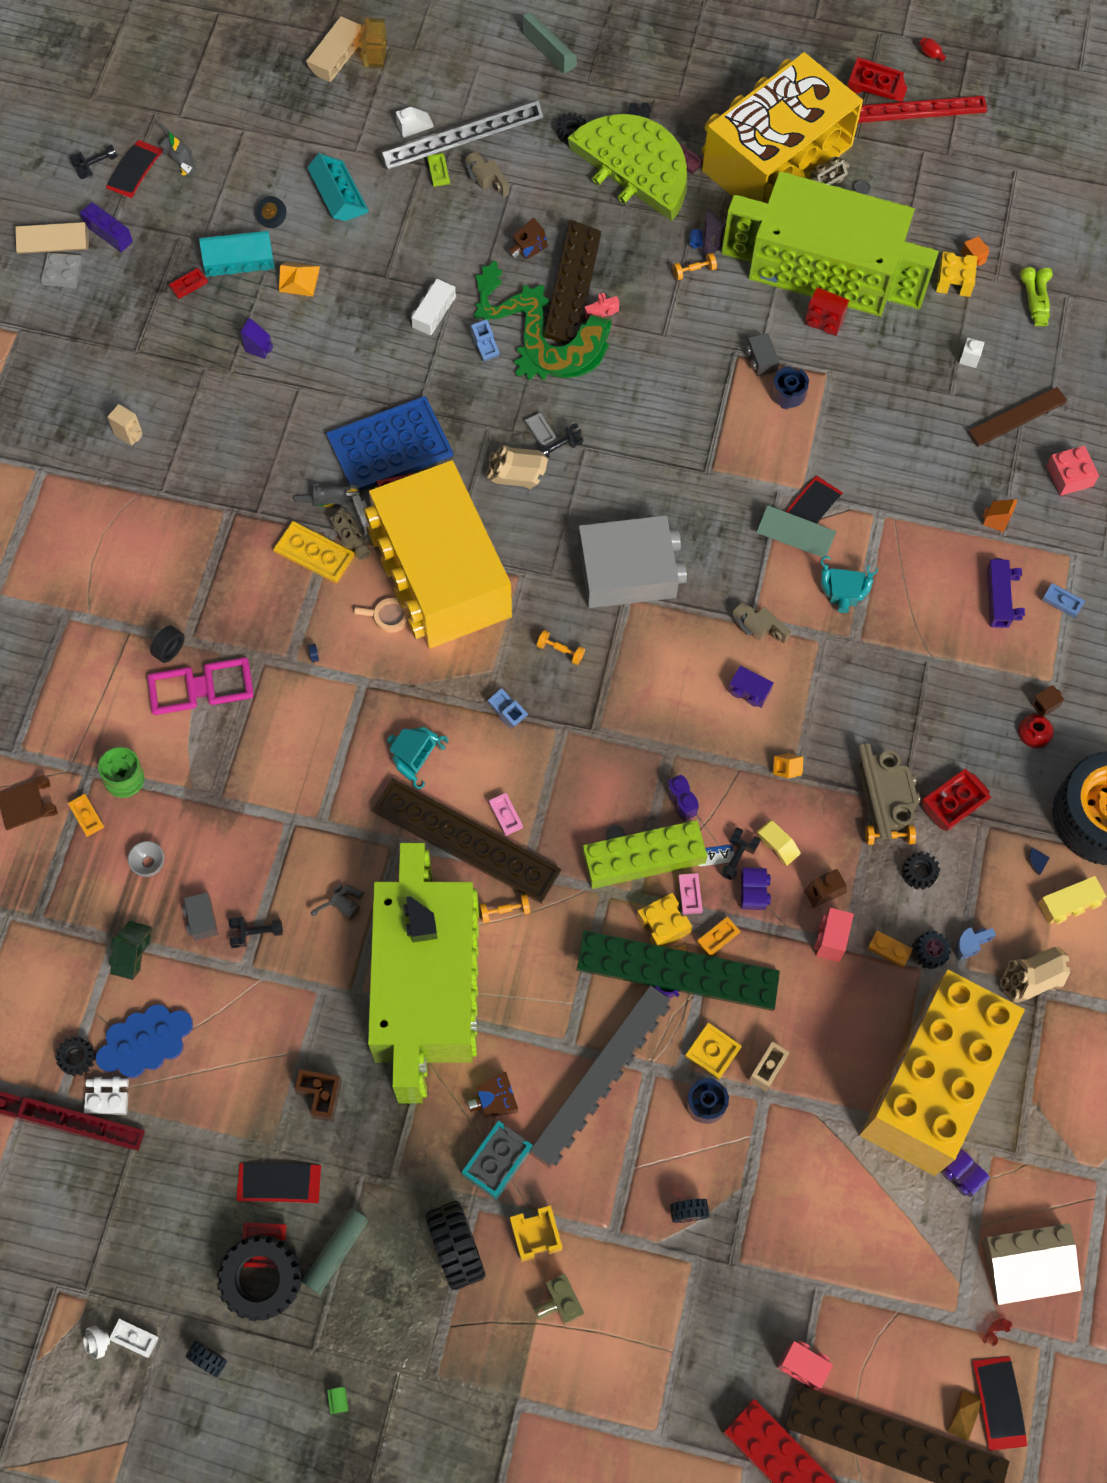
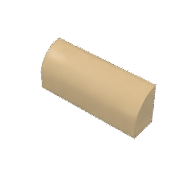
[306,17,365,82]
[16,222,89,254]

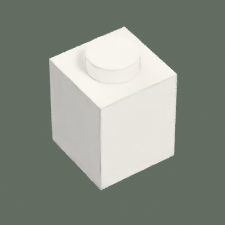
[959,337,985,368]

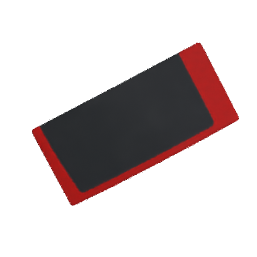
[106,140,163,198]
[786,476,843,524]
[236,1163,321,1203]
[973,1357,1027,1451]

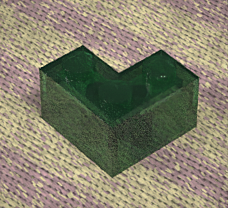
[109,921,152,980]

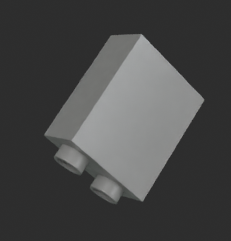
[578,515,687,608]

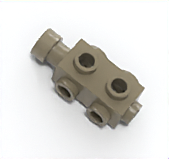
[809,156,849,185]
[330,508,371,560]

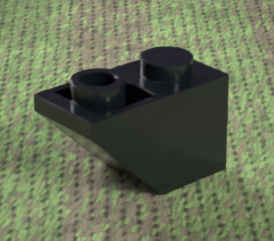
[403,896,438,943]

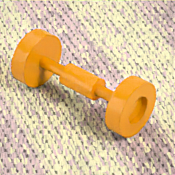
[672,253,717,281]
[537,630,585,666]
[865,825,916,845]
[480,894,530,923]

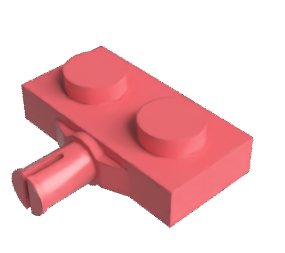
[584,293,619,322]

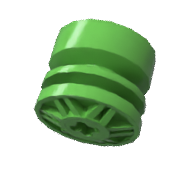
[98,747,145,798]

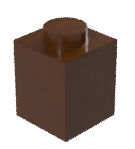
[1030,685,1065,716]

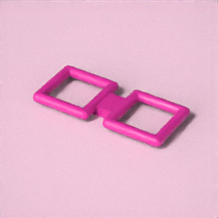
[147,657,254,715]

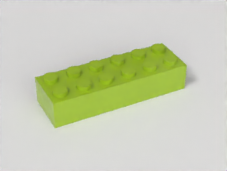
[582,820,708,889]

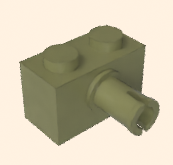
[533,1273,584,1325]

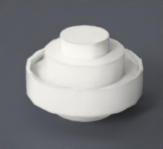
[83,1325,110,1360]

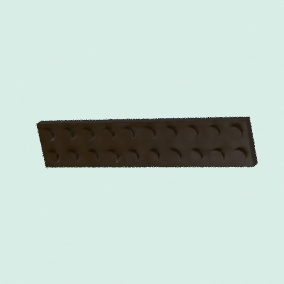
[372,778,561,904]
[785,1384,1010,1483]

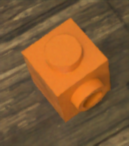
[961,236,990,266]

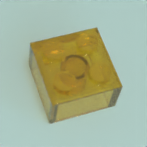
[359,18,387,68]

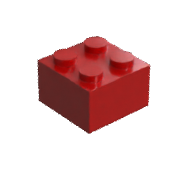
[804,287,850,336]

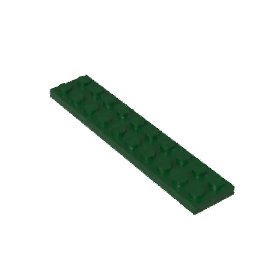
[576,930,780,1011]

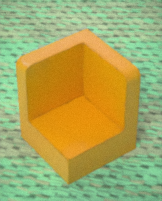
[773,753,804,778]

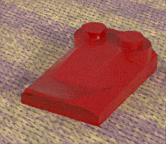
[847,57,907,102]
[921,768,991,831]

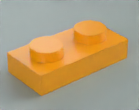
[68,794,104,837]
[697,916,740,956]
[867,931,912,968]

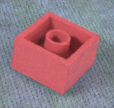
[1046,446,1099,496]
[814,908,854,962]
[777,1340,833,1390]

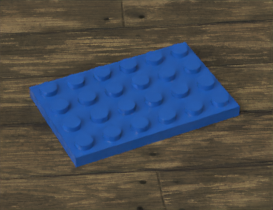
[326,396,454,491]

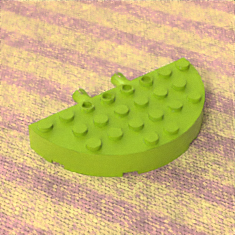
[568,114,687,221]

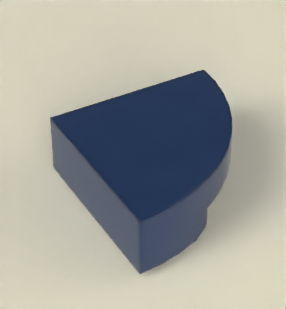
[1029,848,1050,875]

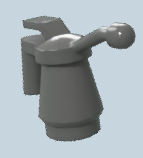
[311,883,364,919]

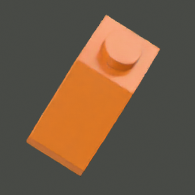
[982,499,1018,532]

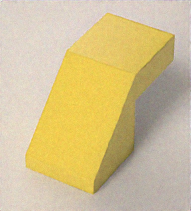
[757,820,801,866]

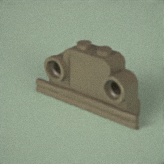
[858,743,921,840]

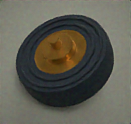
[256,196,287,228]

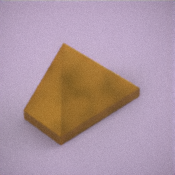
[947,1389,982,1441]

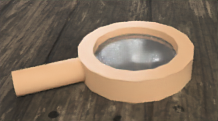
[355,598,409,633]

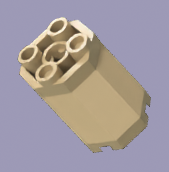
[485,445,548,489]
[1000,947,1070,1003]

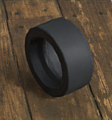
[150,625,185,663]

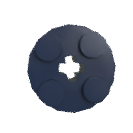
[771,366,809,409]
[686,1078,729,1124]

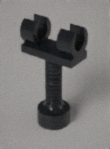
[69,144,118,179]
[537,423,584,458]
[720,827,761,880]
[229,917,283,948]

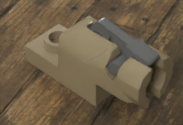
[465,152,509,197]
[732,602,791,644]

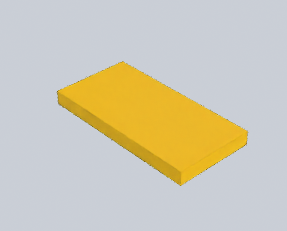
[273,521,356,584]

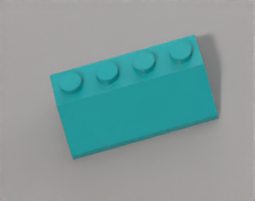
[307,153,369,221]
[199,231,275,277]

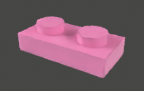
[489,793,523,836]
[678,873,703,915]

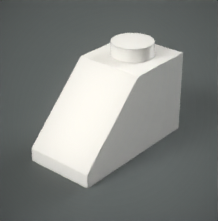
[396,107,434,138]

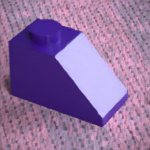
[241,318,273,359]

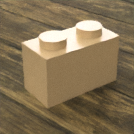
[107,404,143,446]
[749,1042,790,1092]

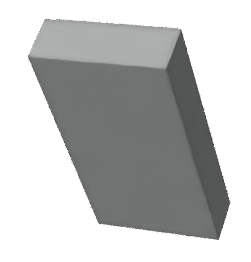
[525,412,558,446]

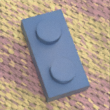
[1042,583,1085,618]

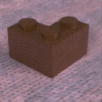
[294,1069,342,1122]

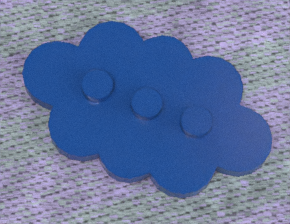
[96,1005,193,1078]

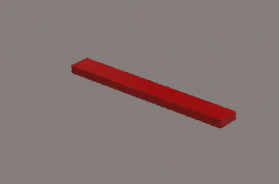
[858,96,987,123]

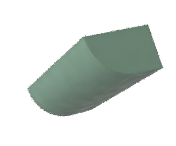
[523,13,577,74]
[757,505,837,557]
[301,1208,369,1295]

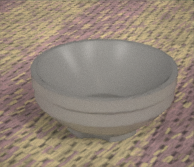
[128,841,165,877]

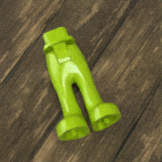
[1020,267,1053,326]

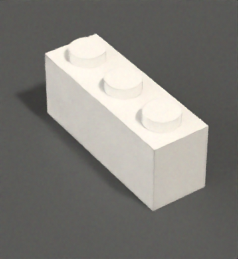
[411,279,456,336]

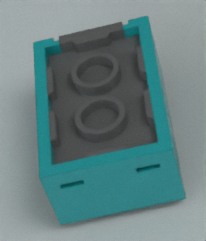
[461,1120,533,1201]

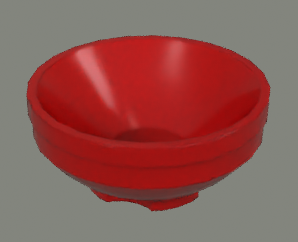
[1018,714,1054,748]

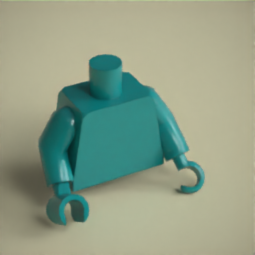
[820,556,878,613]
[387,727,449,789]

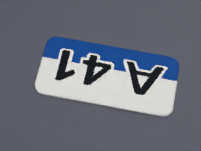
[698,845,734,867]

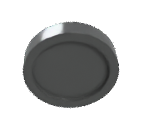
[854,180,871,195]
[606,825,626,840]

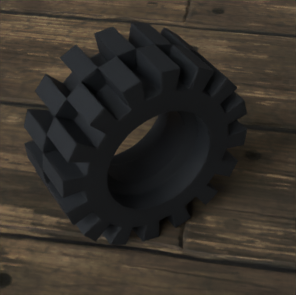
[557,113,587,145]
[902,851,940,890]
[55,1036,96,1076]

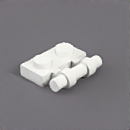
[84,1076,129,1115]

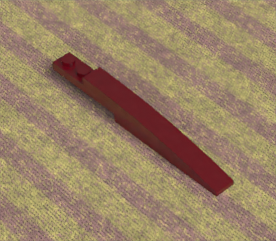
[0,1091,145,1151]

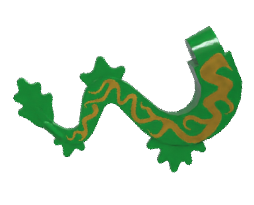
[474,261,612,380]

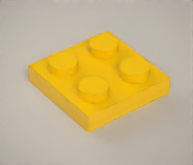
[685,1023,742,1081]

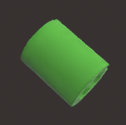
[327,1387,348,1414]

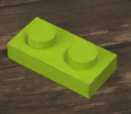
[427,153,450,187]

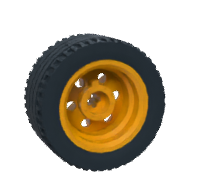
[1052,751,1107,865]

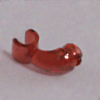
[983,1318,1012,1346]

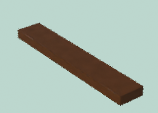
[968,387,1067,447]

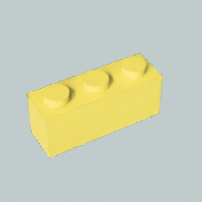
[1038,876,1107,924]

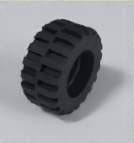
[425,1201,486,1290]
[217,1234,303,1321]

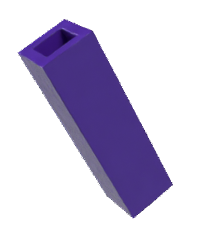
[987,558,1025,628]

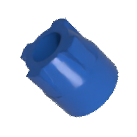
[689,229,703,249]

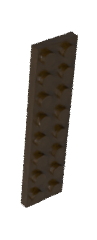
[543,219,602,345]

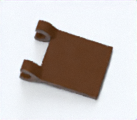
[0,775,58,830]

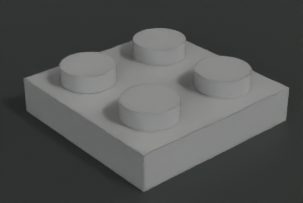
[41,252,83,288]

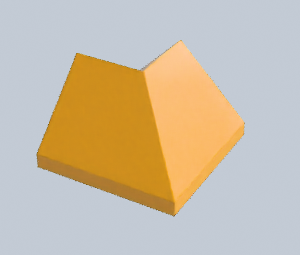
[279,262,320,297]

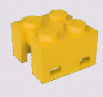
[936,251,978,297]
[637,893,692,947]
[510,1205,563,1263]

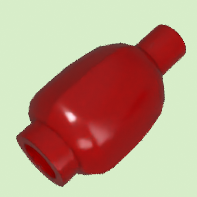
[919,37,946,62]

